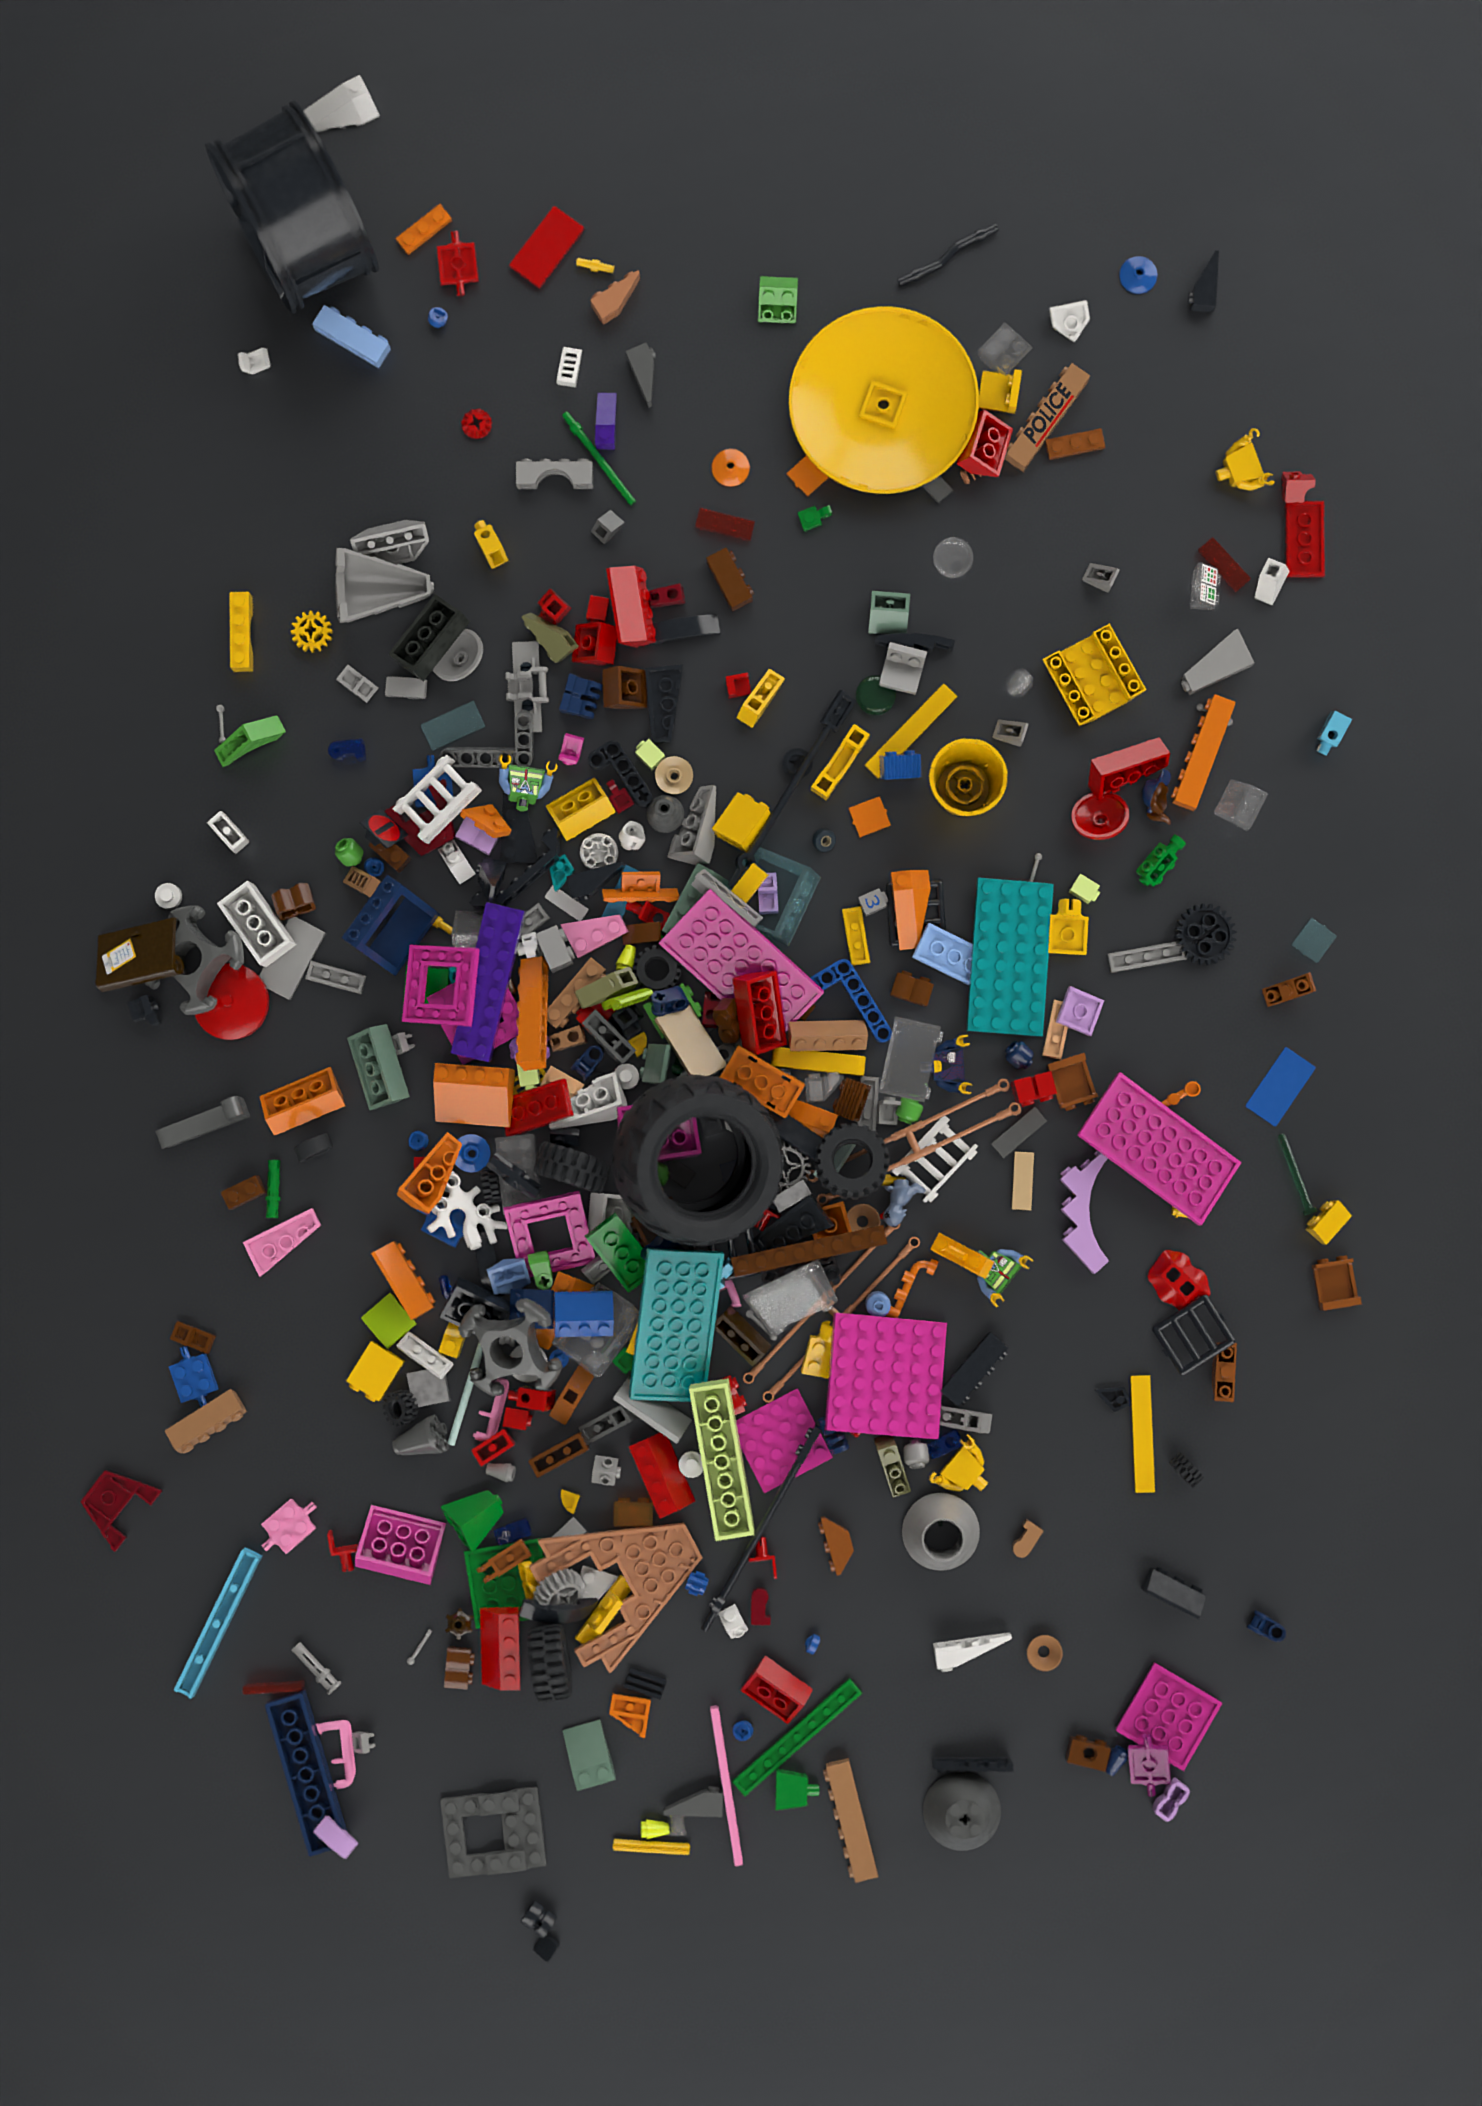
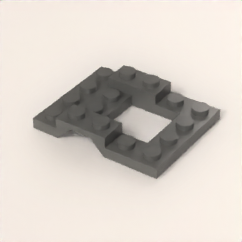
[440,1786,547,1878]

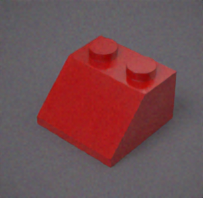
[572,622,617,666]

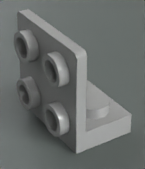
[879,642,927,695]

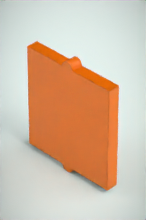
[787,455,829,497]
[848,796,891,837]

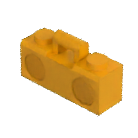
[931,1233,994,1279]

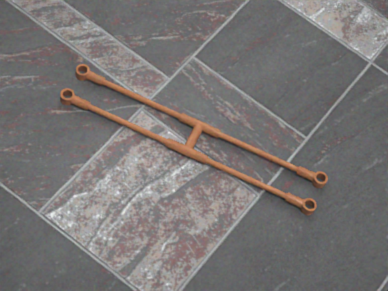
[806,1079,1021,1206]
[743,1224,920,1403]

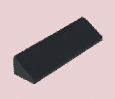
[765,1102,822,1162]

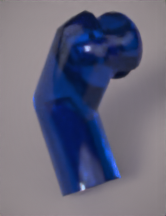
[439,1275,452,1298]

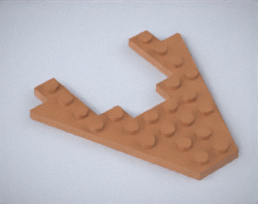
[529,1523,703,1674]

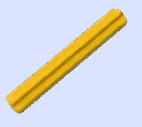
[613,1839,690,1855]

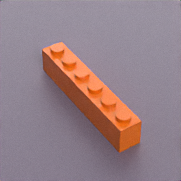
[1171,694,1236,811]
[515,956,549,1071]

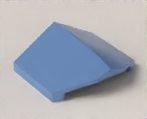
[487,1258,531,1294]

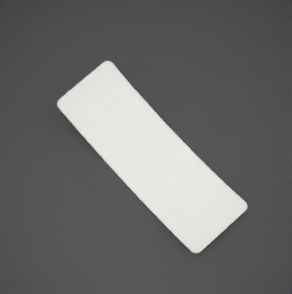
[545,885,589,921]

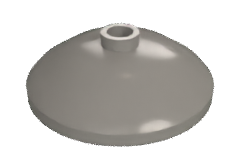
[433,629,483,681]

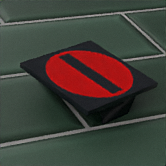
[359,809,409,849]

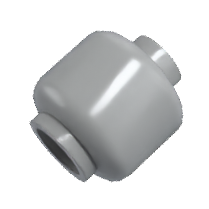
[903,1439,929,1469]

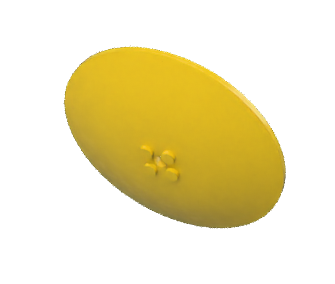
[789,307,979,494]

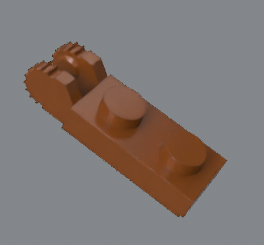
[476,1539,532,1583]

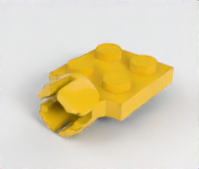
[1048,899,1089,955]
[801,1321,833,1379]

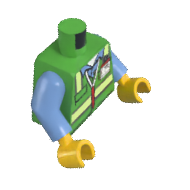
[498,755,557,811]
[977,1249,1033,1307]

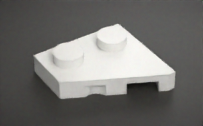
[576,1565,619,1604]

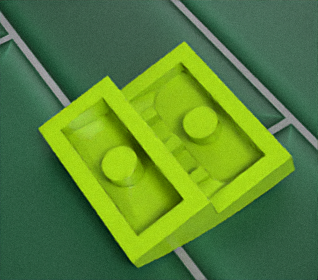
[601,988,653,1011]
[361,1293,417,1349]

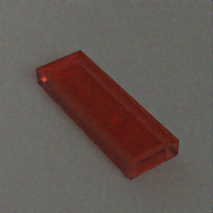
[695,508,755,541]
[1198,537,1251,592]
[243,1680,305,1695]

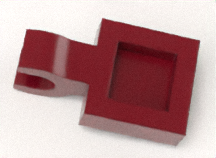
[606,779,634,814]

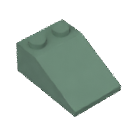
[639,1044,672,1085]
[563,1719,616,1791]

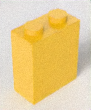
[712,792,771,853]
[346,1341,406,1402]

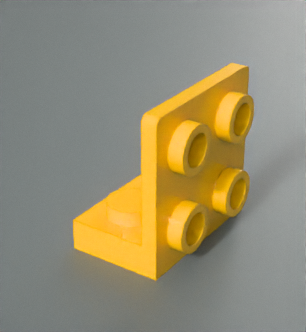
[979,369,1022,414]

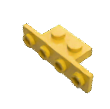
[575,1574,631,1644]

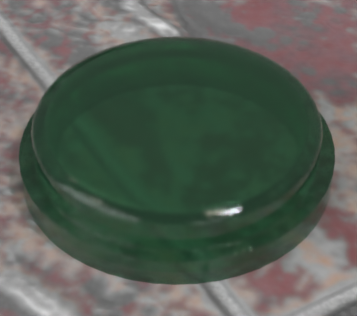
[856,675,896,715]

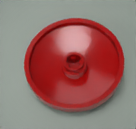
[195,963,269,1040]

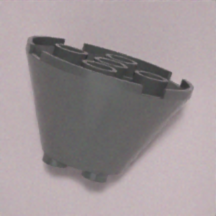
[923,1771,1001,1851]

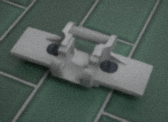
[505,641,549,732]

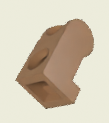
[548,1025,588,1052]
[1012,1519,1043,1558]

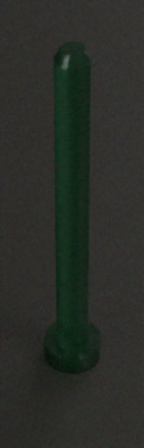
[1278,1133,1317,1216]

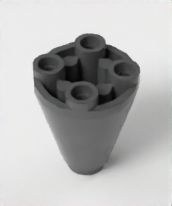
[646,795,684,833]
[392,1415,449,1455]

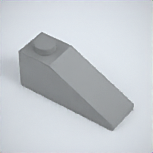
[939,1406,992,1433]

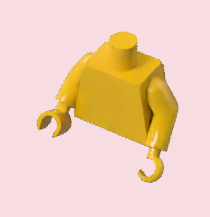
[1216,428,1275,491]
[930,1434,988,1491]

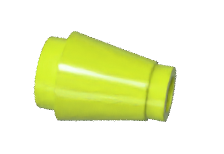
[615,944,636,971]
[640,1819,669,1839]

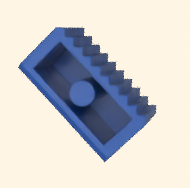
[879,750,921,780]

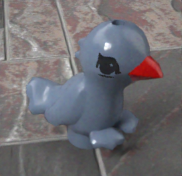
[879,1179,926,1227]

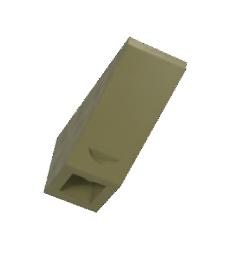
[522,613,579,663]
[574,967,638,1009]
[874,1435,911,1498]

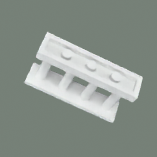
[393,755,482,844]
[891,1116,978,1203]

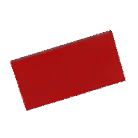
[509,206,585,288]
[1285,501,1325,577]
[504,1078,574,1137]

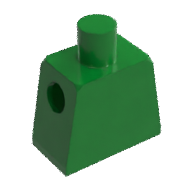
[776,1769,819,1810]

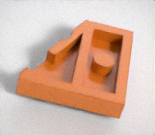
[460,804,511,838]
[609,1693,651,1738]

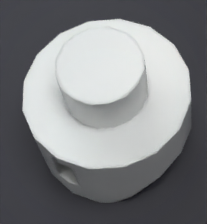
[619,821,645,850]
[155,883,182,910]
[517,932,543,958]
[614,1064,639,1090]
[679,1451,703,1478]

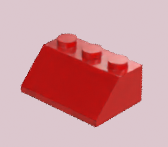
[956,409,1013,477]
[740,1656,813,1724]

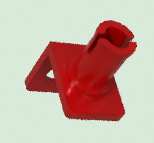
[625,901,670,931]
[754,1207,782,1231]
[327,1530,359,1572]
[749,1537,777,1579]

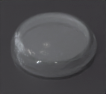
[933,537,973,578]

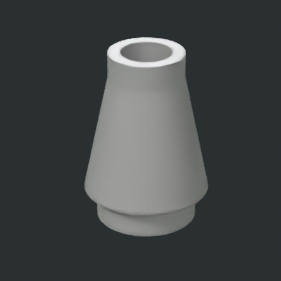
[486,1463,516,1482]

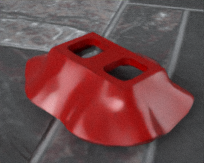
[1148,1250,1211,1310]

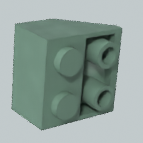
[868,591,910,635]

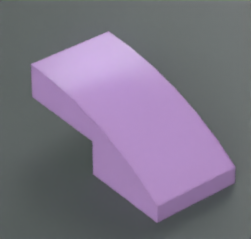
[758,872,779,915]
[313,1816,358,1859]

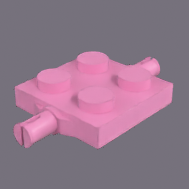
[261,1499,317,1554]

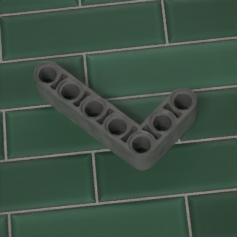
[439,710,534,768]
[155,1096,250,1150]

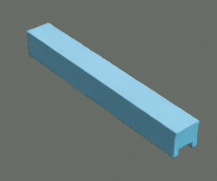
[174,1547,263,1699]

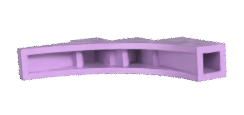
[1059,1150,1109,1274]

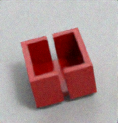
[1010,1071,1057,1107]

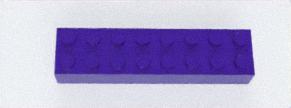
[451,902,526,1062]

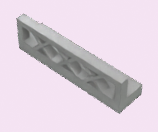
[691,869,763,928]

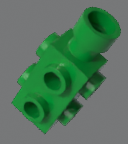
[1136,834,1186,887]

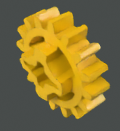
[291,610,333,653]

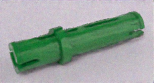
[265,1160,281,1218]

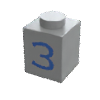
[858,888,889,917]

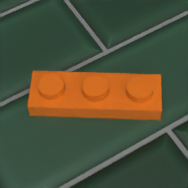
[396,204,452,255]

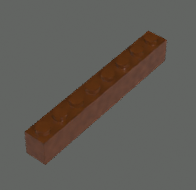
[731,1225,888,1277]

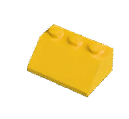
[546,777,615,841]

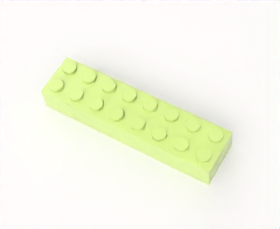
[689,1378,755,1541]

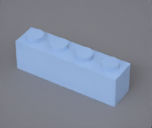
[312,305,391,368]

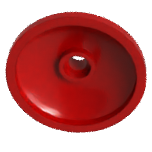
[1072,792,1129,840]

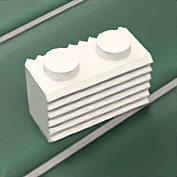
[207,811,249,854]

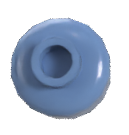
[865,1291,891,1317]

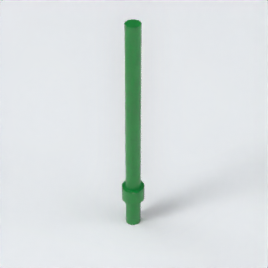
[562,411,636,506]

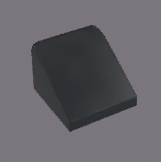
[533,1935,560,1963]

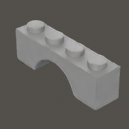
[516,459,593,489]

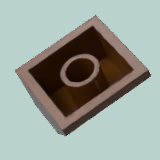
[603,666,647,709]

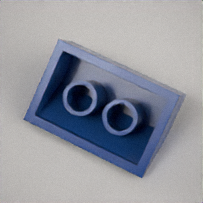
[553,1291,614,1337]

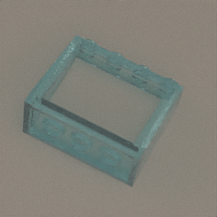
[728,847,821,946]

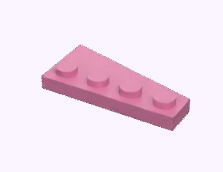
[243,1208,321,1277]

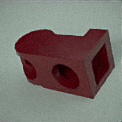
[649,583,686,608]
[702,991,720,1029]
[751,1587,771,1625]

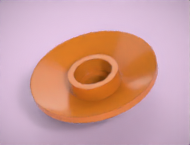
[712,449,749,487]

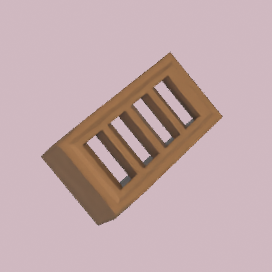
[343,866,381,898]

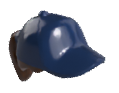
[1142,769,1171,825]

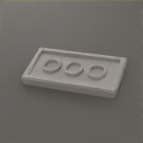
[259,917,326,1000]
[613,1376,692,1443]

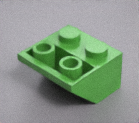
[758,276,798,323]

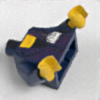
[921,1035,972,1095]

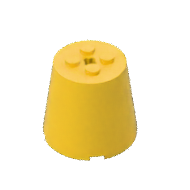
[929,738,1007,816]

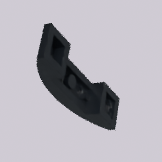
[645,615,720,646]
[475,1223,505,1296]
[519,1598,598,1624]

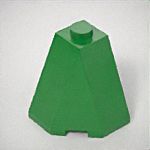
[441,1490,504,1552]

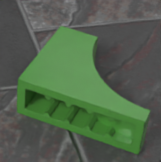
[214,715,286,767]

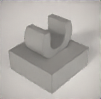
[391,1032,415,1055]
[352,1731,375,1754]

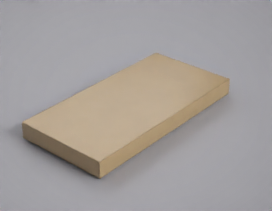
[655,1004,727,1076]

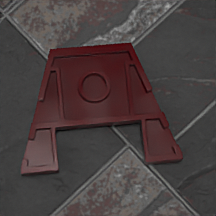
[384,779,455,856]
[81,1470,163,1552]

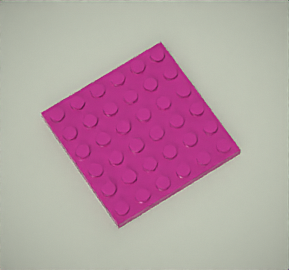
[825,1313,947,1439]

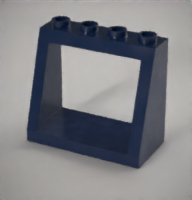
[342,875,440,976]

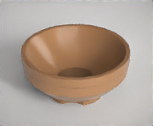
[847,1204,880,1231]
[1027,1635,1063,1671]

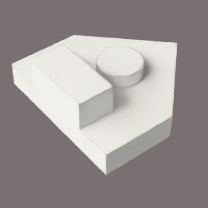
[1049,300,1090,342]

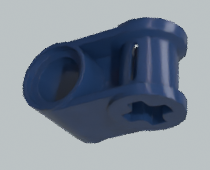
[651,986,689,1016]
[570,1045,605,1081]
[1247,1610,1286,1642]

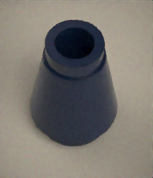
[1106,1745,1129,1776]

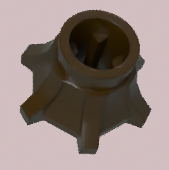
[445,1608,474,1639]

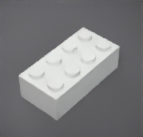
[217,881,297,967]

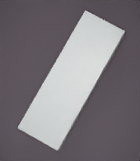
[396,1331,453,1380]

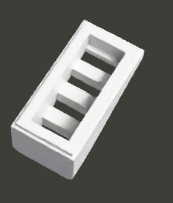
[557,347,582,388]

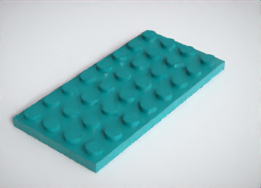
[966,878,1054,1037]
[629,1248,724,1402]

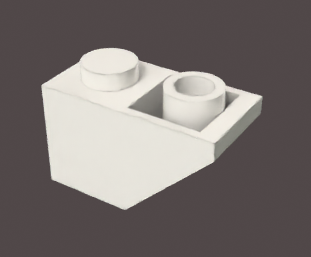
[1255,558,1289,605]
[438,840,475,884]

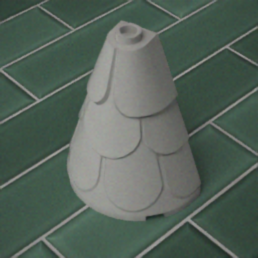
[335,548,434,623]

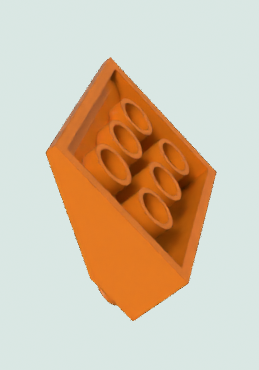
[433,1063,515,1128]

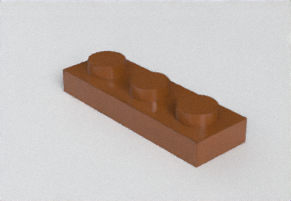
[1045,428,1105,460]

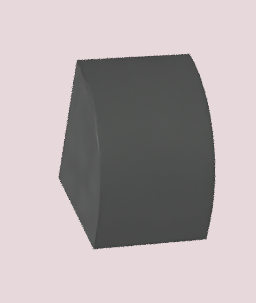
[591,510,624,544]

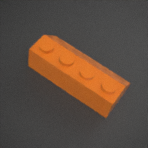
[260,1067,345,1136]
[371,1241,436,1320]

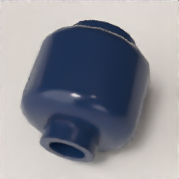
[1005,1041,1034,1069]

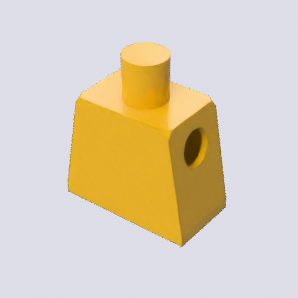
[474,520,508,569]

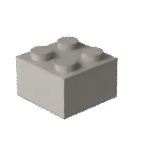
[535,925,575,973]

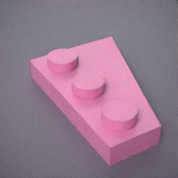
[560,915,629,958]

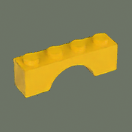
[230,592,253,672]
[811,724,870,801]

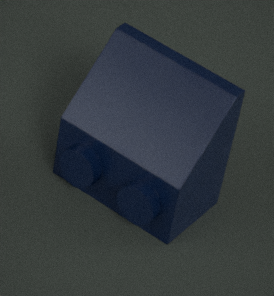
[509,1289,554,1329]

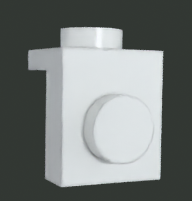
[238,348,271,374]
[718,1604,749,1639]

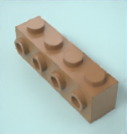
[547,958,607,1030]
[787,1020,868,1051]
[165,1389,247,1453]

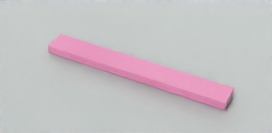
[710,1705,743,1866]

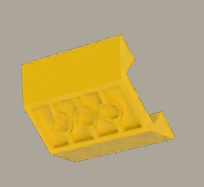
[1042,623,1146,726]

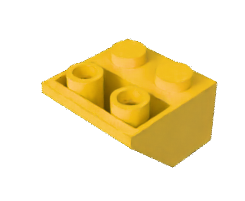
[1305,1200,1352,1245]

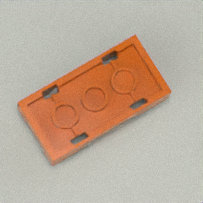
[719,1045,805,1119]

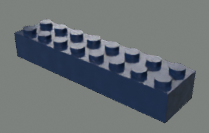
[265,1690,347,1857]

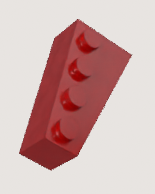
[1088,737,1170,801]

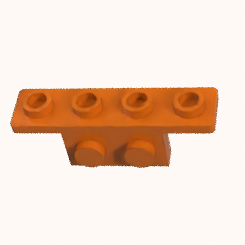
[602,871,680,903]

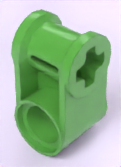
[528,1250,553,1290]

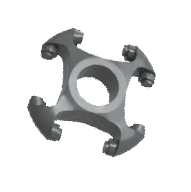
[145,905,244,1015]
[458,1298,563,1397]

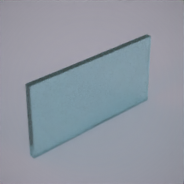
[421,701,485,751]

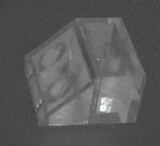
[978,323,1033,376]
[1213,779,1268,830]
[804,1072,844,1103]

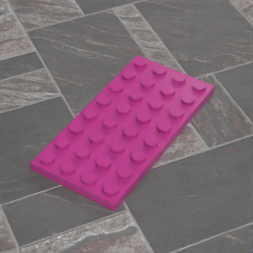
[659,889,824,1032]
[1077,1072,1242,1225]

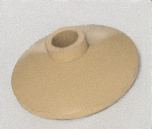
[655,756,693,794]

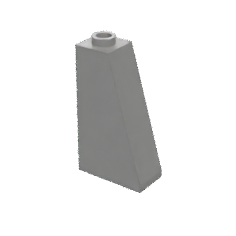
[1181,629,1254,695]

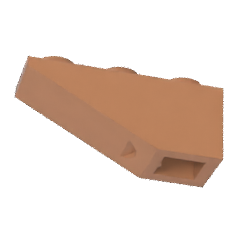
[590,270,640,324]

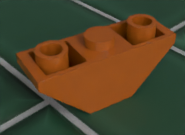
[1262,973,1316,1007]
[1212,1342,1237,1402]
[549,1366,595,1425]
[818,1516,854,1576]

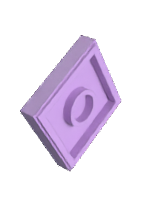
[1056,986,1104,1036]

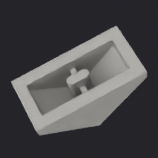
[1082,563,1119,593]
[992,720,1029,747]

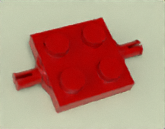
[437,231,479,296]

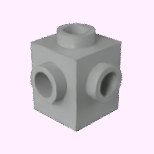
[592,1455,621,1486]

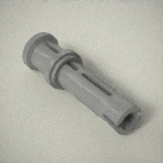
[291,1642,342,1695]

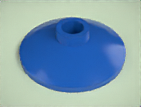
[1120,256,1157,294]
[455,1134,491,1173]

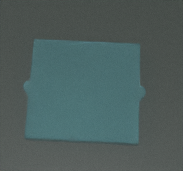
[1292,918,1337,963]

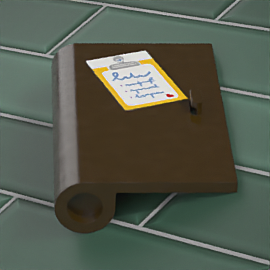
[95,917,184,992]

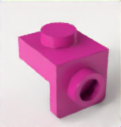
[558,733,584,765]

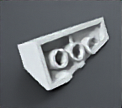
[303,75,379,132]
[549,1072,627,1130]
[933,1632,1012,1672]

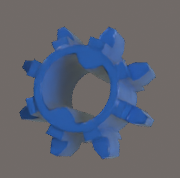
[685,1571,709,1596]

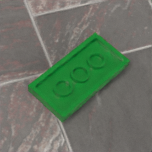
[585,1213,646,1293]

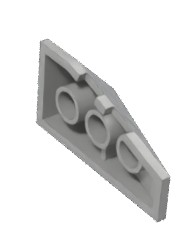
[667,785,716,865]

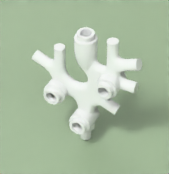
[427,1171,507,1250]

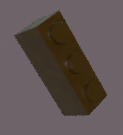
[714,1305,772,1366]

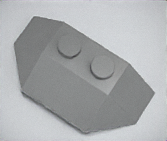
[350,520,429,565]

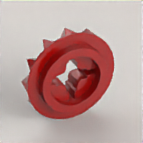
[462,408,492,439]

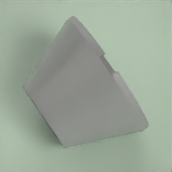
[902,1493,980,1571]

